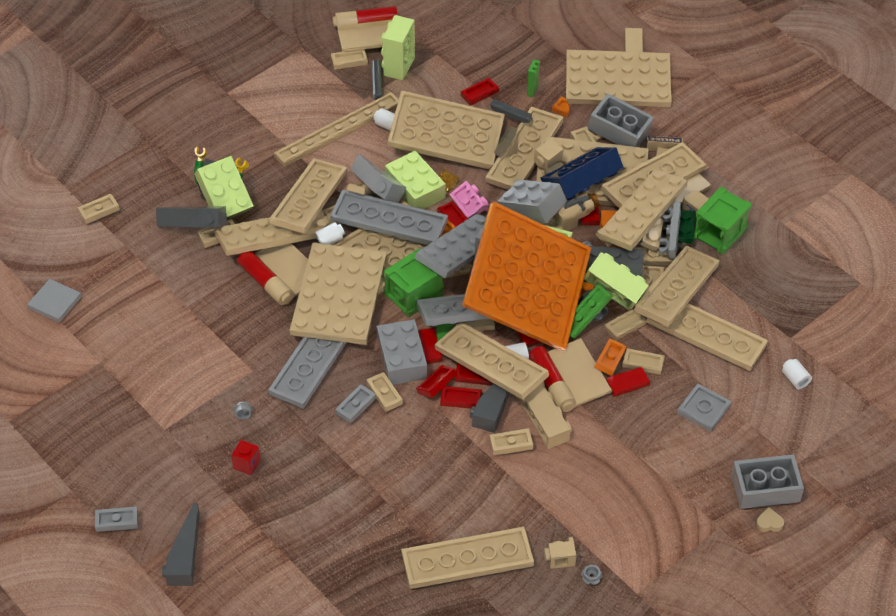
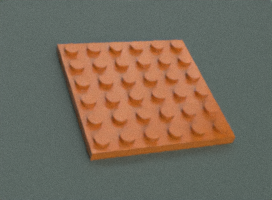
[462,202,591,350]

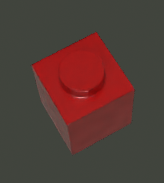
[231,440,261,475]

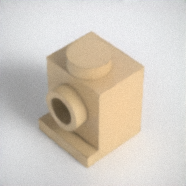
[544,537,576,569]

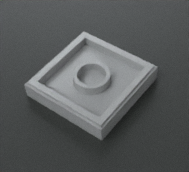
[27,279,82,323]
[677,383,732,432]

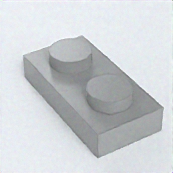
[335,384,376,424]
[95,507,138,532]

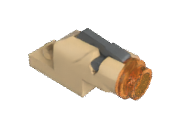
[541,193,599,231]

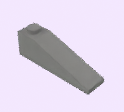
[350,154,407,203]

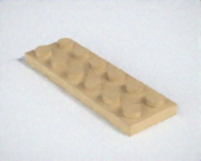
[485,107,563,190]
[601,142,707,208]
[270,158,347,234]
[598,168,688,251]
[215,209,330,256]
[634,246,720,327]
[646,303,768,371]
[435,322,549,400]
[401,527,534,589]

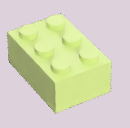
[381,15,415,80]
[385,151,446,209]
[194,156,253,220]
[584,252,649,311]

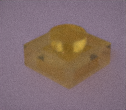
[438,170,459,193]

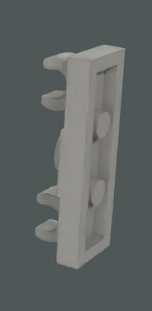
[659,202,681,260]

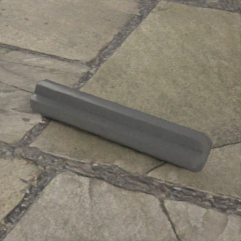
[371,60,382,100]
[490,99,533,124]

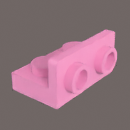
[449,181,490,219]

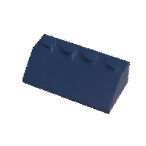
[540,147,624,200]

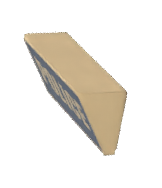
[646,136,683,151]

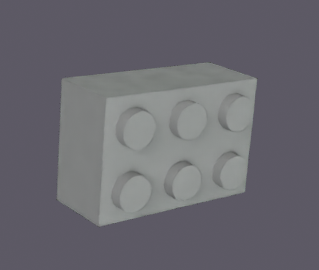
[588,93,654,147]
[497,179,567,224]
[377,319,427,385]
[731,454,804,509]

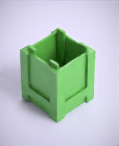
[694,187,752,254]
[384,248,444,318]

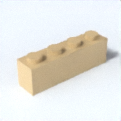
[516,381,572,449]

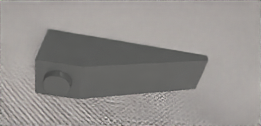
[156,206,227,227]
[470,383,510,433]
[162,503,200,586]

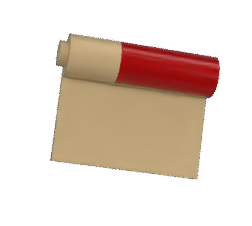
[332,6,398,52]
[237,243,308,305]
[529,338,612,412]

